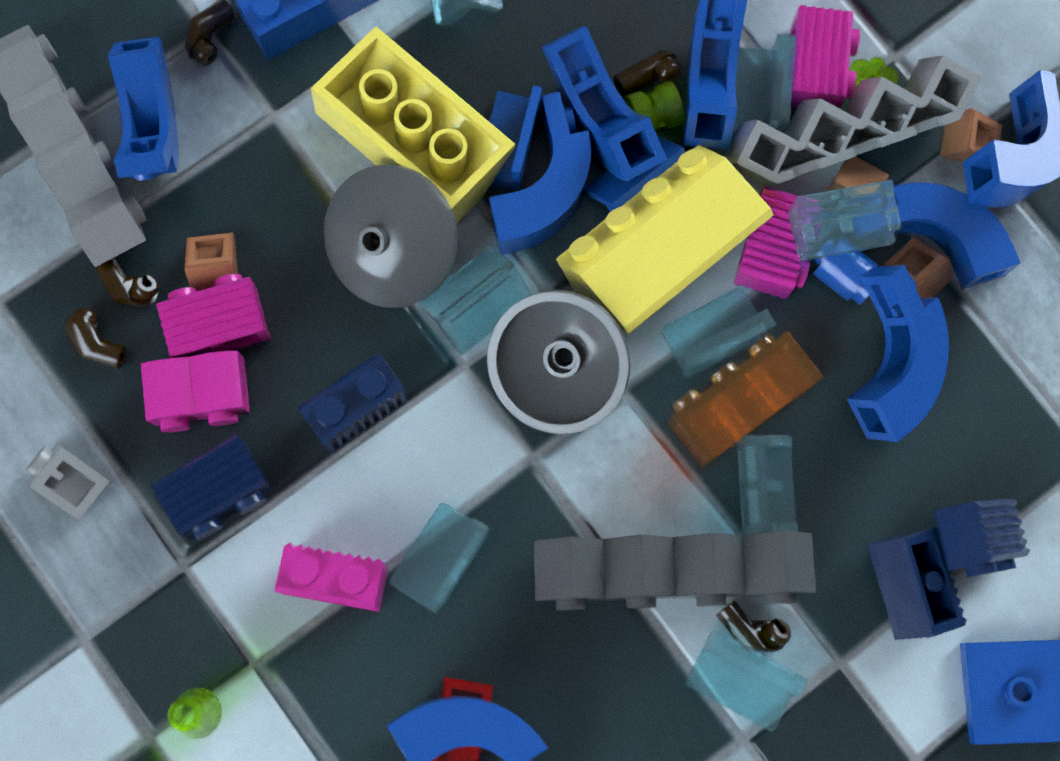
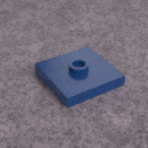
[960,640,1060,745]

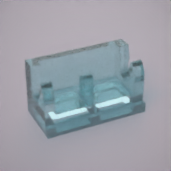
[788,180,901,262]
[737,435,798,535]

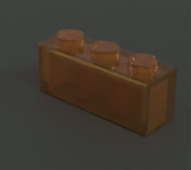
[668,331,824,469]

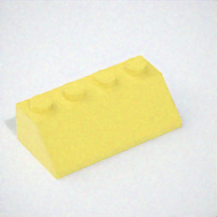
[311,26,515,224]
[556,145,774,334]

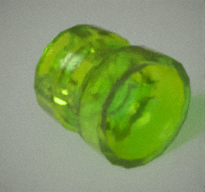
[625,81,685,131]

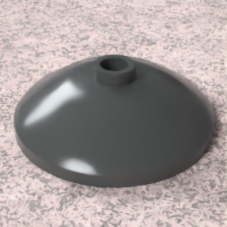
[324,165,458,308]
[487,290,630,434]

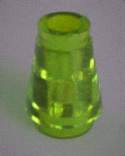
[168,688,222,739]

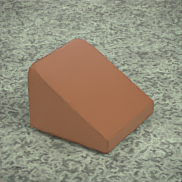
[940,108,1002,162]
[827,157,889,210]
[184,233,238,292]
[881,237,952,298]

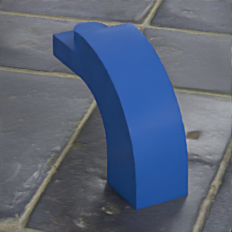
[683,0,747,150]
[541,26,668,182]
[108,37,179,181]
[963,70,1060,208]
[489,91,591,256]
[843,183,1021,290]
[847,265,949,442]
[387,696,548,761]

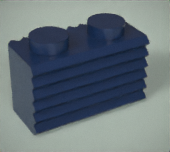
[297,353,408,453]
[151,434,273,541]
[933,499,1030,578]
[867,528,967,640]

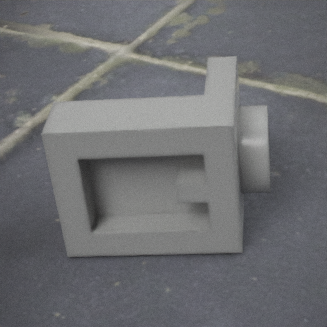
[26,443,110,521]

